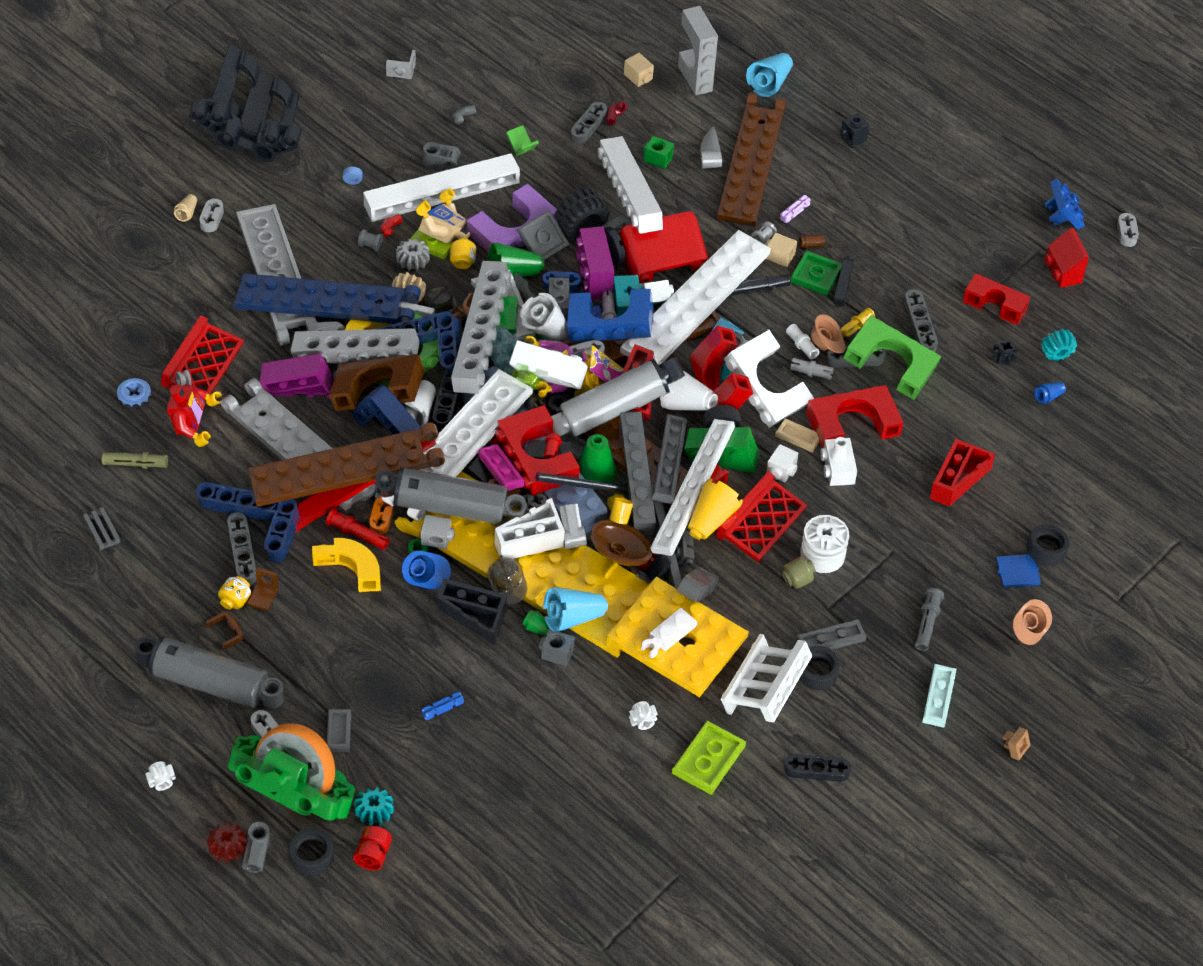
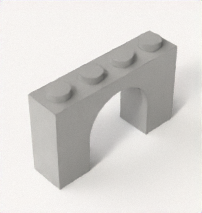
[678,6,718,96]

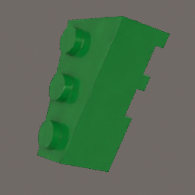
[685,427,760,474]

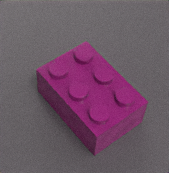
[576,226,614,300]

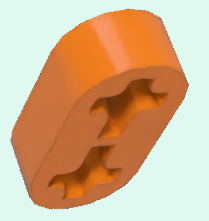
[369,497,393,535]

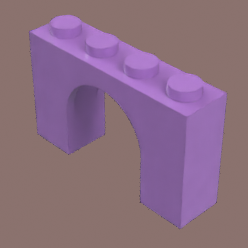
[467,184,558,252]

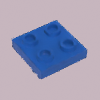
[1044,179,1085,230]

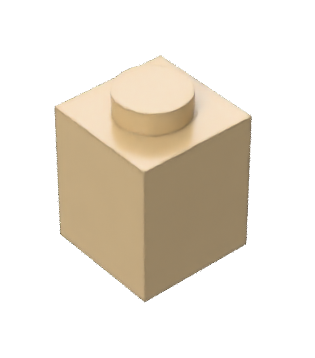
[624,53,654,87]
[765,233,797,267]

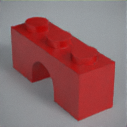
[963,274,1030,326]

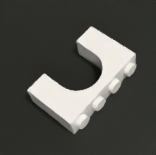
[724,330,814,428]

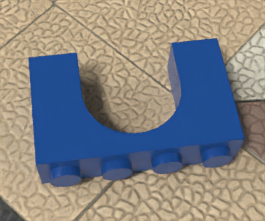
[567,289,653,342]

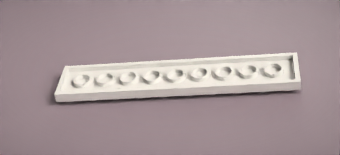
[620,230,771,365]

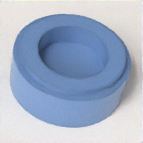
[343,167,363,185]

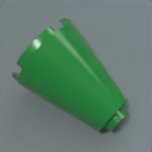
[487,242,544,279]
[577,434,617,491]

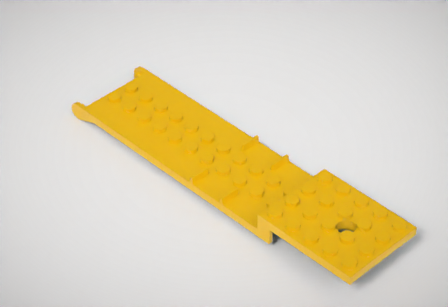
[395,471,749,697]

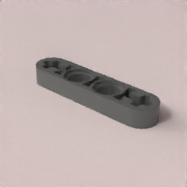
[904,289,938,352]
[227,512,257,586]

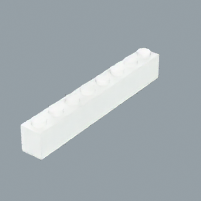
[598,136,663,234]
[363,154,520,222]

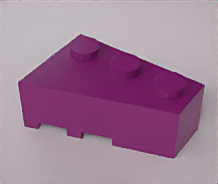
[260,354,334,398]

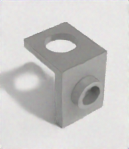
[386,50,416,79]

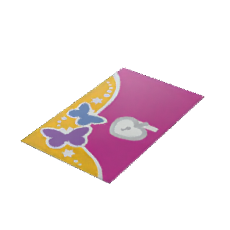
[590,345,624,382]

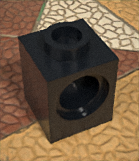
[840,113,869,148]

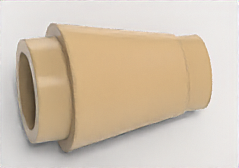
[174,194,197,222]

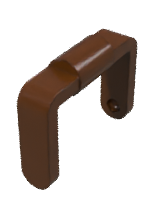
[205,612,243,650]

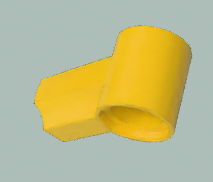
[607,493,633,524]

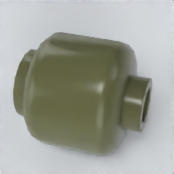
[782,557,816,589]

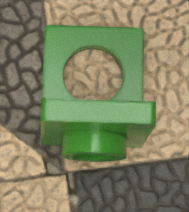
[506,126,539,156]

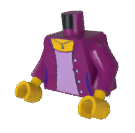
[524,336,587,397]

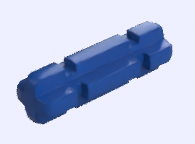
[421,692,464,720]

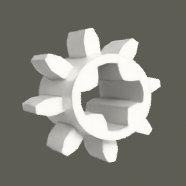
[629,701,658,730]
[145,761,176,791]

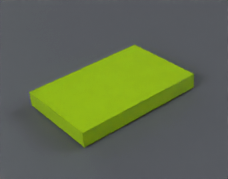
[672,721,746,795]

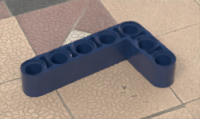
[372,311,463,373]
[352,385,421,435]
[196,482,300,562]

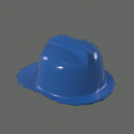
[401,551,451,589]

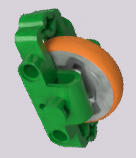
[227,724,355,821]

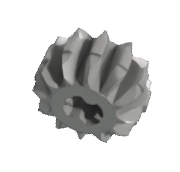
[396,238,430,271]

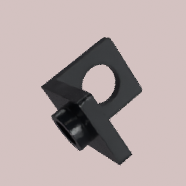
[628,554,672,584]

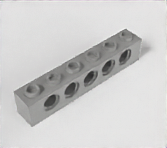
[291,329,420,363]

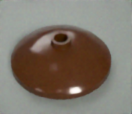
[590,520,652,566]

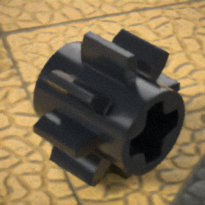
[992,340,1018,365]

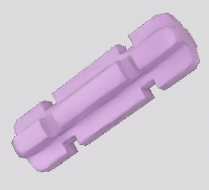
[780,195,811,223]

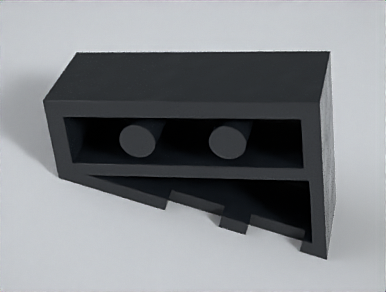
[437,578,508,645]

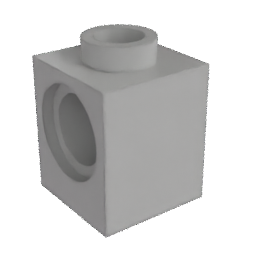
[421,515,455,549]

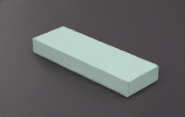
[922,664,956,727]

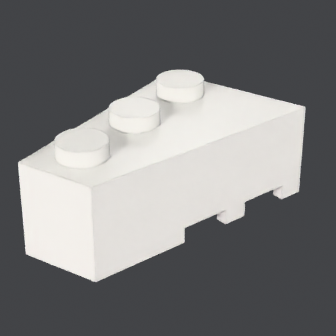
[494,498,565,561]

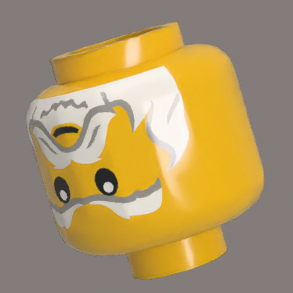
[450,238,476,269]
[218,576,251,610]

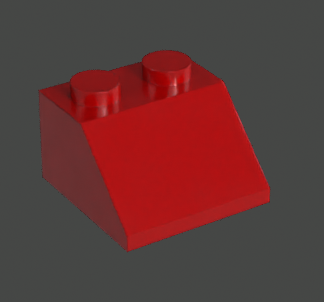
[1044,228,1089,288]

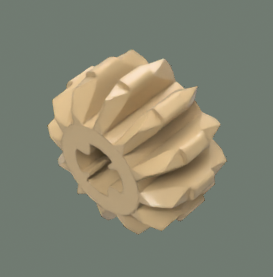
[391,272,426,304]

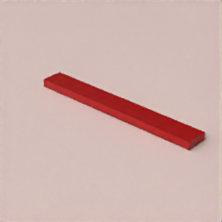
[285,440,437,532]

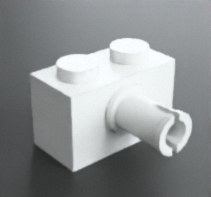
[820,437,857,486]

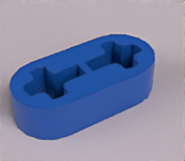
[543,271,581,292]

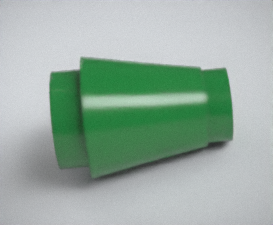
[522,610,550,637]

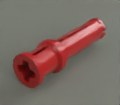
[326,508,390,551]

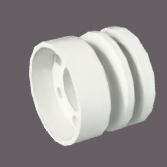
[800,515,849,573]

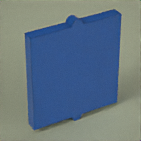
[996,554,1041,588]

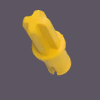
[841,308,875,338]

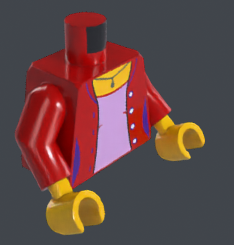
[167,384,222,447]

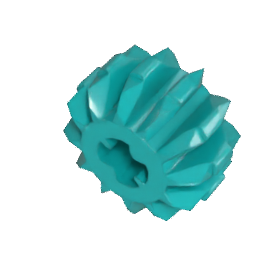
[1041,328,1077,361]
[354,786,394,827]

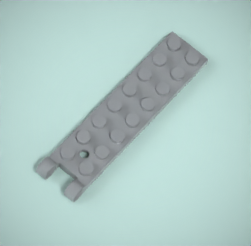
[236,204,317,346]
[220,378,377,515]

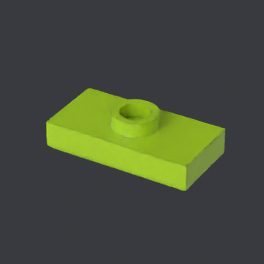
[410,229,453,260]

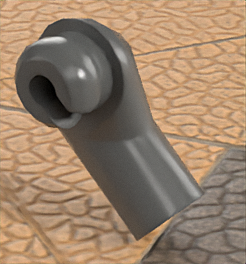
[452,105,476,124]

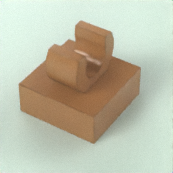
[1002,727,1030,760]

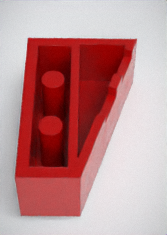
[930,439,995,507]

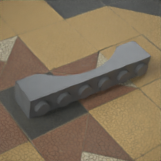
[618,412,656,535]

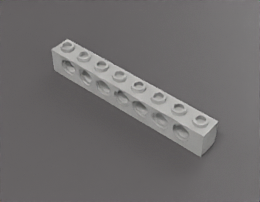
[451,261,511,394]

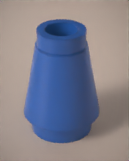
[1034,382,1066,404]

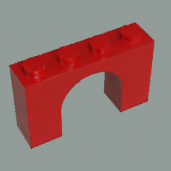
[689,325,753,410]
[806,385,904,448]
[495,405,580,496]

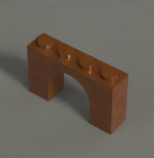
[329,354,425,411]

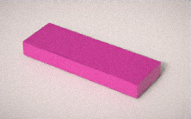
[478,444,524,491]

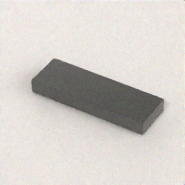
[796,619,866,650]

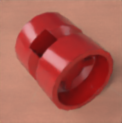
[353,826,392,871]

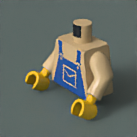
[416,188,470,243]

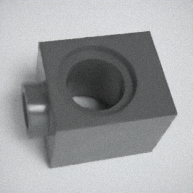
[539,629,575,667]

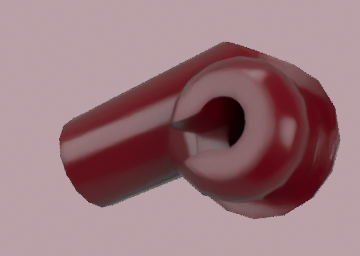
[606,101,627,125]

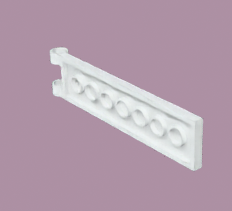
[382,369,533,521]

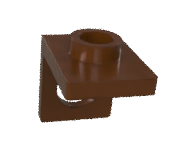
[248,568,279,611]

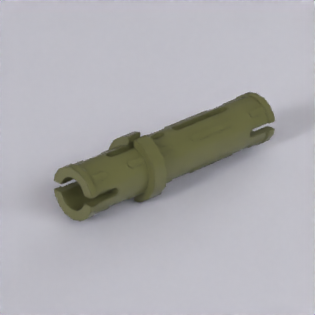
[102,451,168,469]

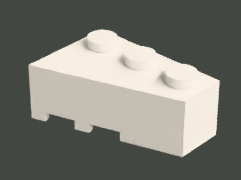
[509,340,588,390]

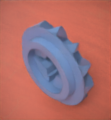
[117,378,151,407]

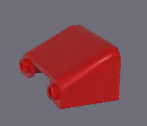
[619,211,709,285]

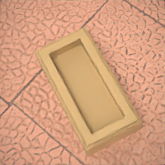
[775,418,819,453]

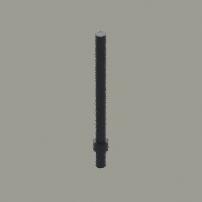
[535,472,629,496]

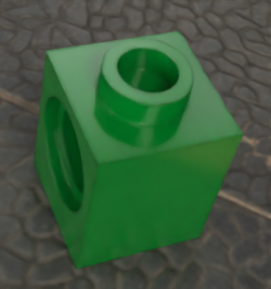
[643,136,674,169]

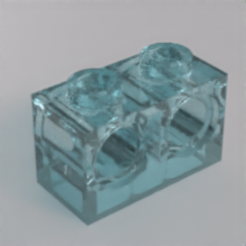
[488,325,517,374]

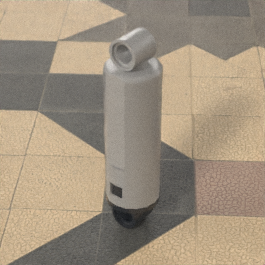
[551,357,685,437]

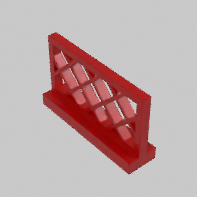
[161,315,244,402]
[715,471,807,562]

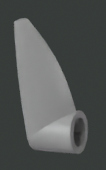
[700,127,722,169]

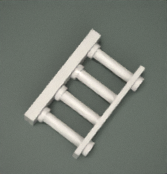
[721,634,812,722]

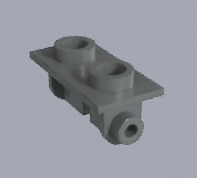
[675,527,695,567]

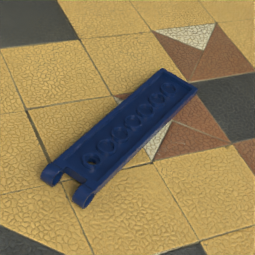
[234,273,421,324]

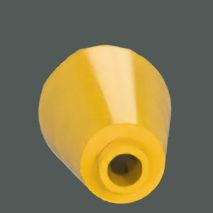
[688,478,743,540]

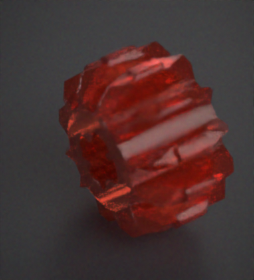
[207,822,247,863]

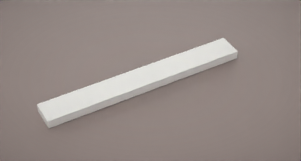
[651,419,735,556]

